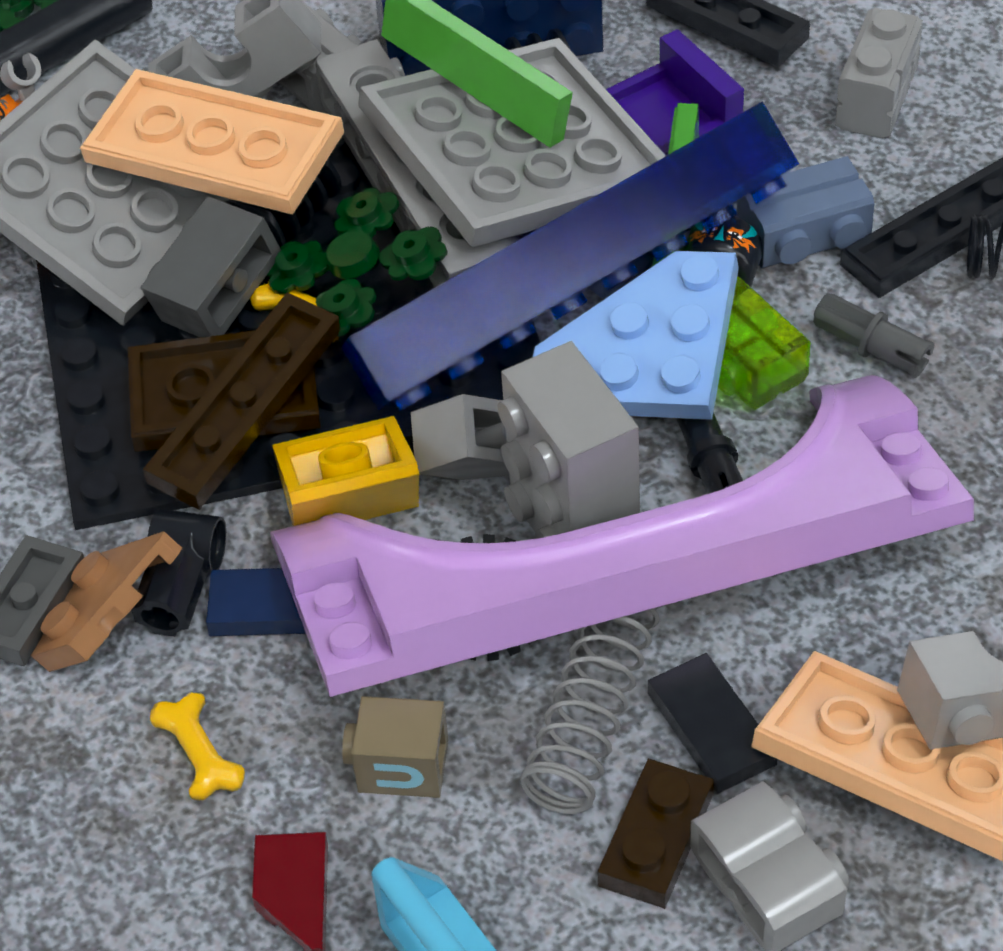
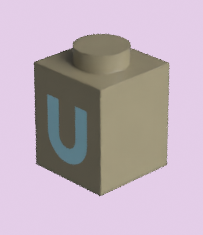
[342,696,449,798]

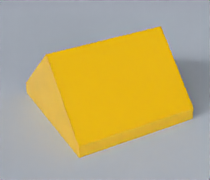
[272,416,419,526]

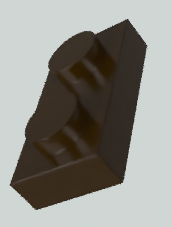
[597,758,714,909]

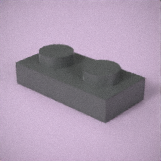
[0,535,84,667]

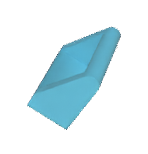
[371,857,496,951]

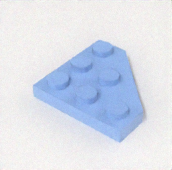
[533,251,739,420]

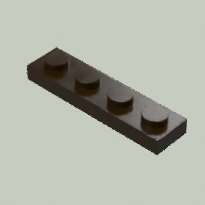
[143,292,341,510]

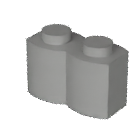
[690,781,849,951]

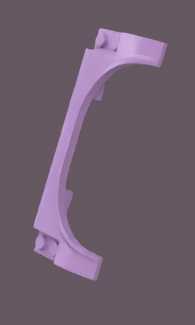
[270,375,974,697]

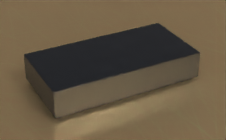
[648,653,778,794]

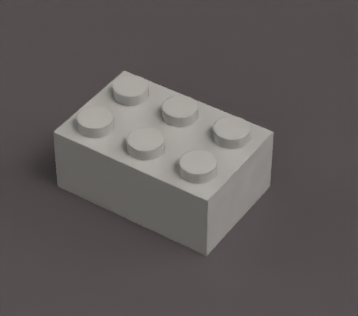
[497,341,640,539]

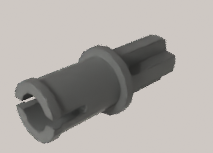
[813,294,934,378]

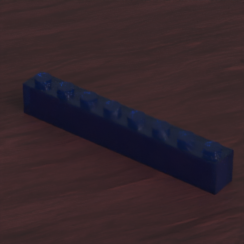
[341,101,799,411]

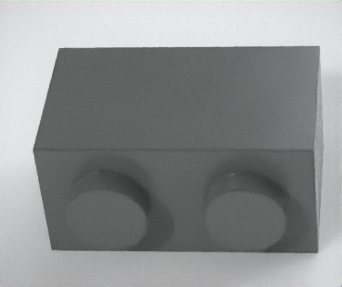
[140,196,281,337]

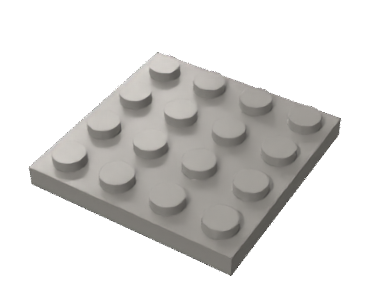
[358,38,680,248]
[0,39,229,326]

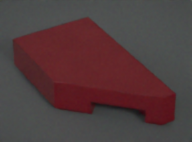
[252,832,328,951]

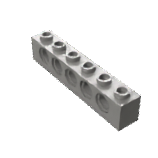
[315,39,523,316]

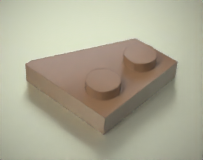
[31,531,182,672]

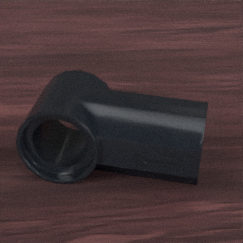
[132,509,227,637]

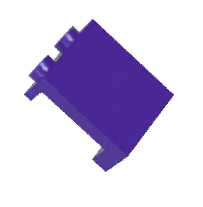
[606,29,744,158]

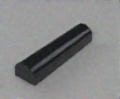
[0,0,153,97]

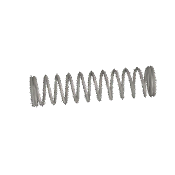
[520,606,662,814]

